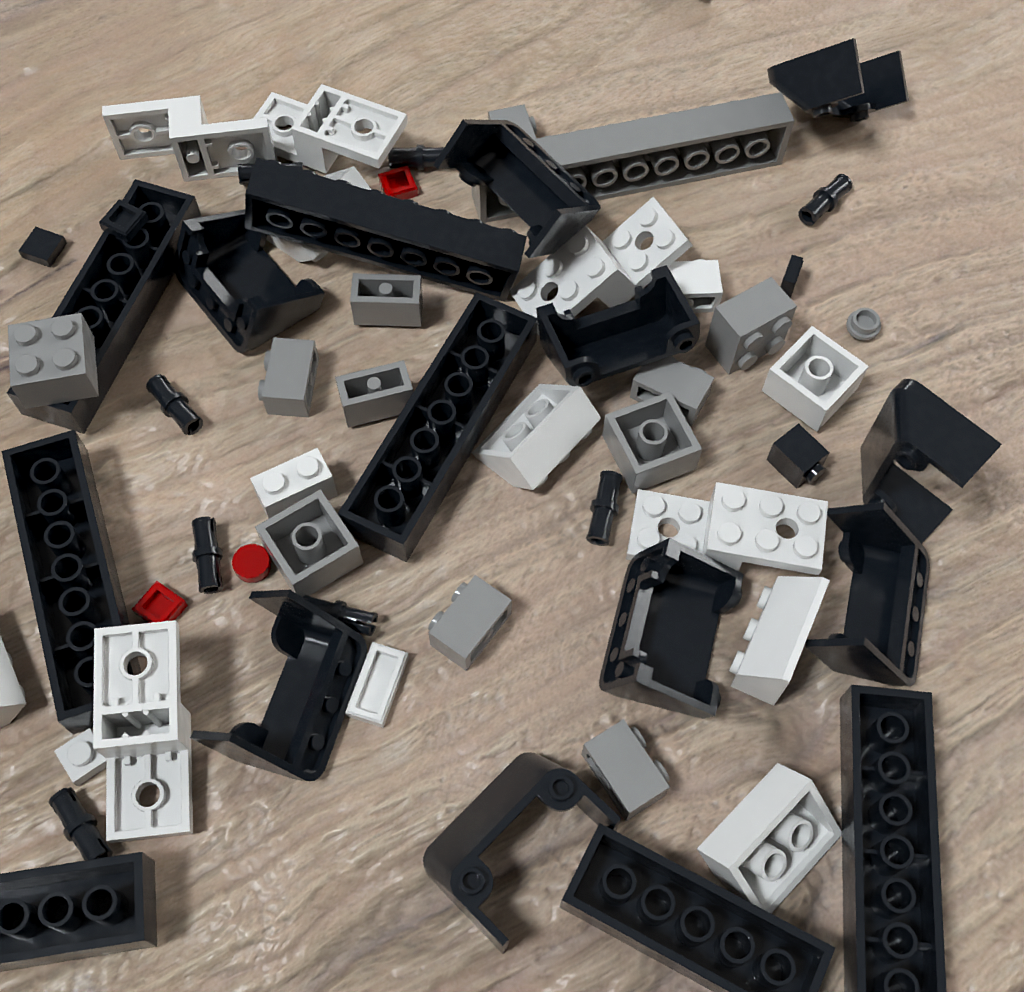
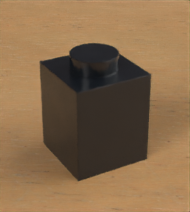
[767,423,830,489]

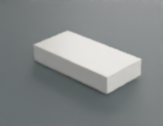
[345,642,409,728]

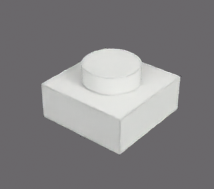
[54,728,107,786]

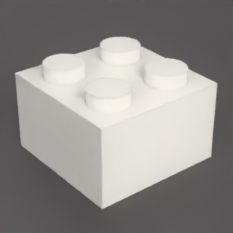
[762,326,869,432]

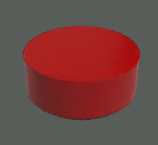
[232,544,271,583]

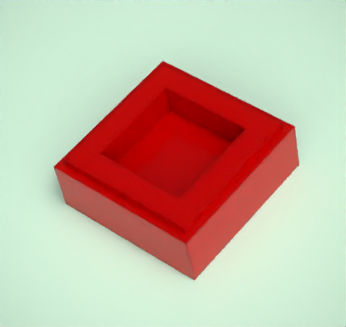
[378,166,418,200]
[132,581,188,623]

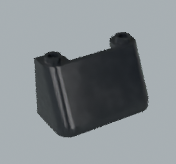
[174,209,325,353]
[536,265,700,387]
[599,538,744,719]

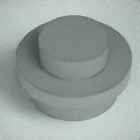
[846,308,881,340]

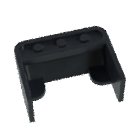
[767,38,909,122]
[433,119,601,258]
[860,379,1002,544]
[805,502,930,686]
[190,589,367,781]
[423,752,621,954]

